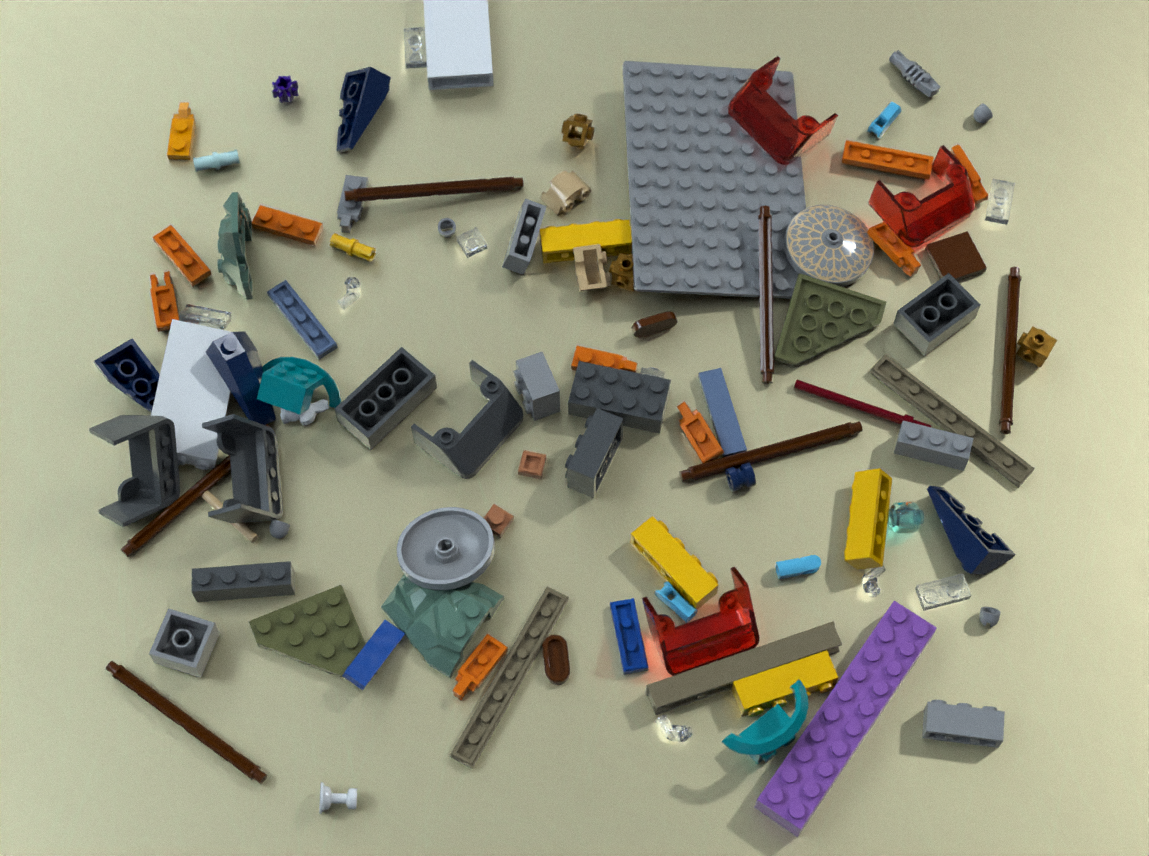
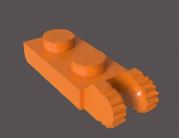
[150,271,180,332]

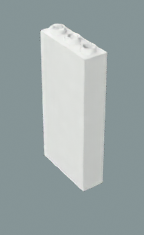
[423,0,494,90]
[151,319,231,470]

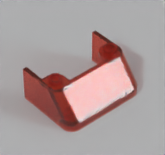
[728,56,838,165]
[868,145,975,247]
[642,566,760,676]

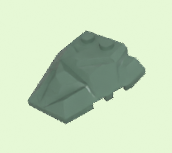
[218,192,253,300]
[381,575,504,678]

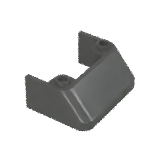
[411,360,524,479]
[202,414,283,523]
[89,415,180,527]

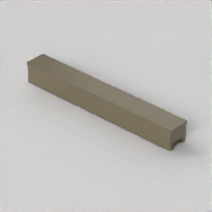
[646,621,842,715]

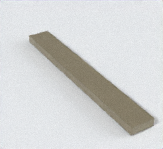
[870,354,1035,488]
[450,586,569,769]

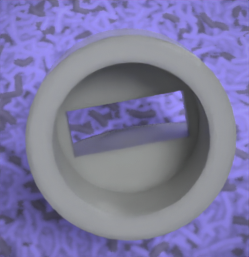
[974,103,993,123]
[438,218,456,238]
[269,519,290,539]
[979,607,1001,627]

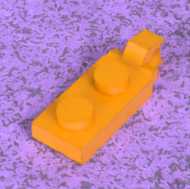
[167,102,196,160]

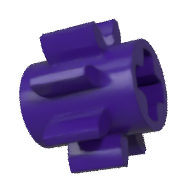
[272,76,299,103]

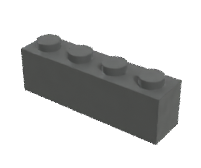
[192,561,295,602]

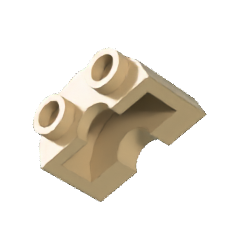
[541,170,592,216]
[573,244,610,292]

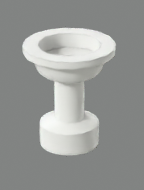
[319,782,357,814]

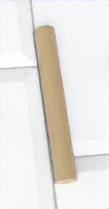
[202,491,259,543]

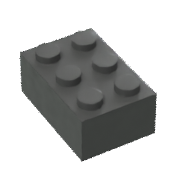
[894,273,981,356]
[565,408,623,498]

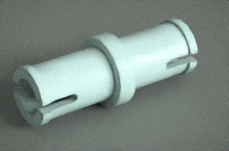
[193,150,240,172]

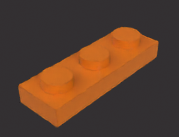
[251,205,323,246]
[153,225,211,287]

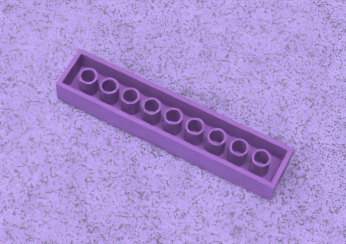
[754,600,937,837]

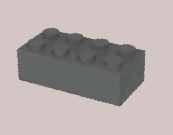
[335,347,437,450]
[568,361,671,433]

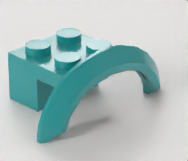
[257,357,341,415]
[722,679,808,765]

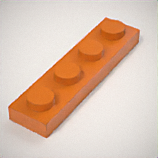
[841,140,934,180]

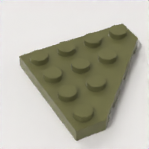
[774,273,887,366]
[249,585,377,682]

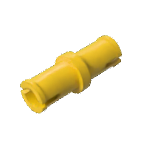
[330,233,376,262]

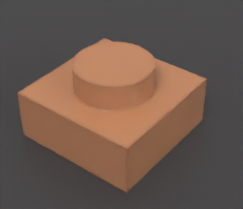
[484,504,514,538]

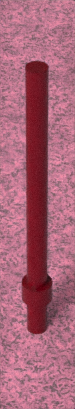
[794,379,931,427]

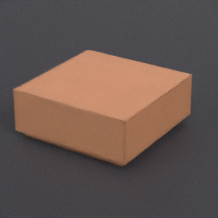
[518,450,547,479]

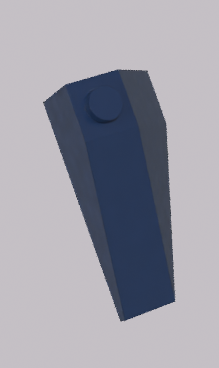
[337,67,391,152]
[206,331,276,425]
[93,338,160,413]
[927,486,1016,575]

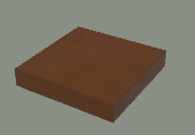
[925,231,987,281]

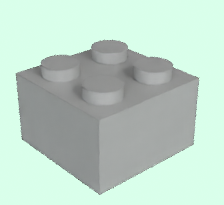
[513,352,560,421]
[149,608,220,678]

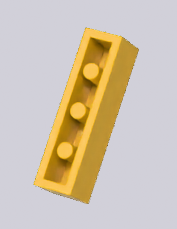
[540,219,632,264]
[844,468,892,570]
[630,516,719,610]
[731,650,839,717]

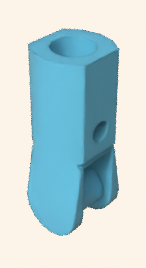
[867,102,901,139]
[775,555,821,579]
[655,581,698,623]

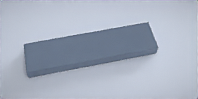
[267,280,338,360]
[698,368,747,458]

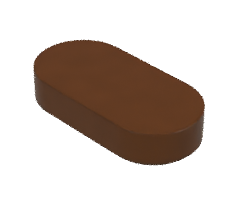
[631,311,677,338]
[543,635,570,685]

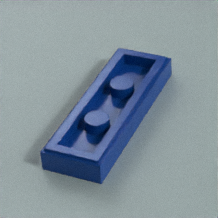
[610,598,649,675]
[342,620,405,690]

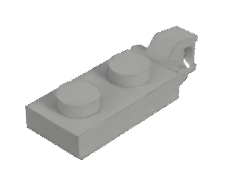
[337,175,369,233]

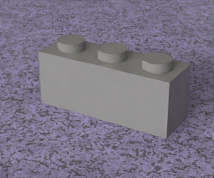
[502,199,547,275]
[894,421,973,471]
[922,700,1005,748]

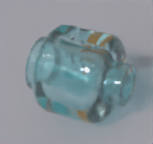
[887,502,924,534]

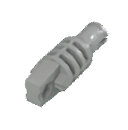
[889,50,940,97]

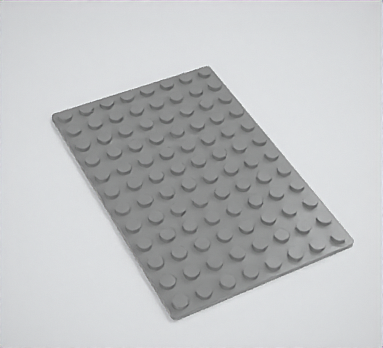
[622,61,806,299]

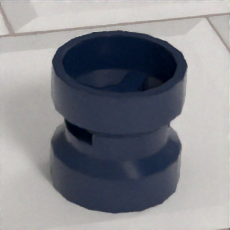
[725,463,756,492]

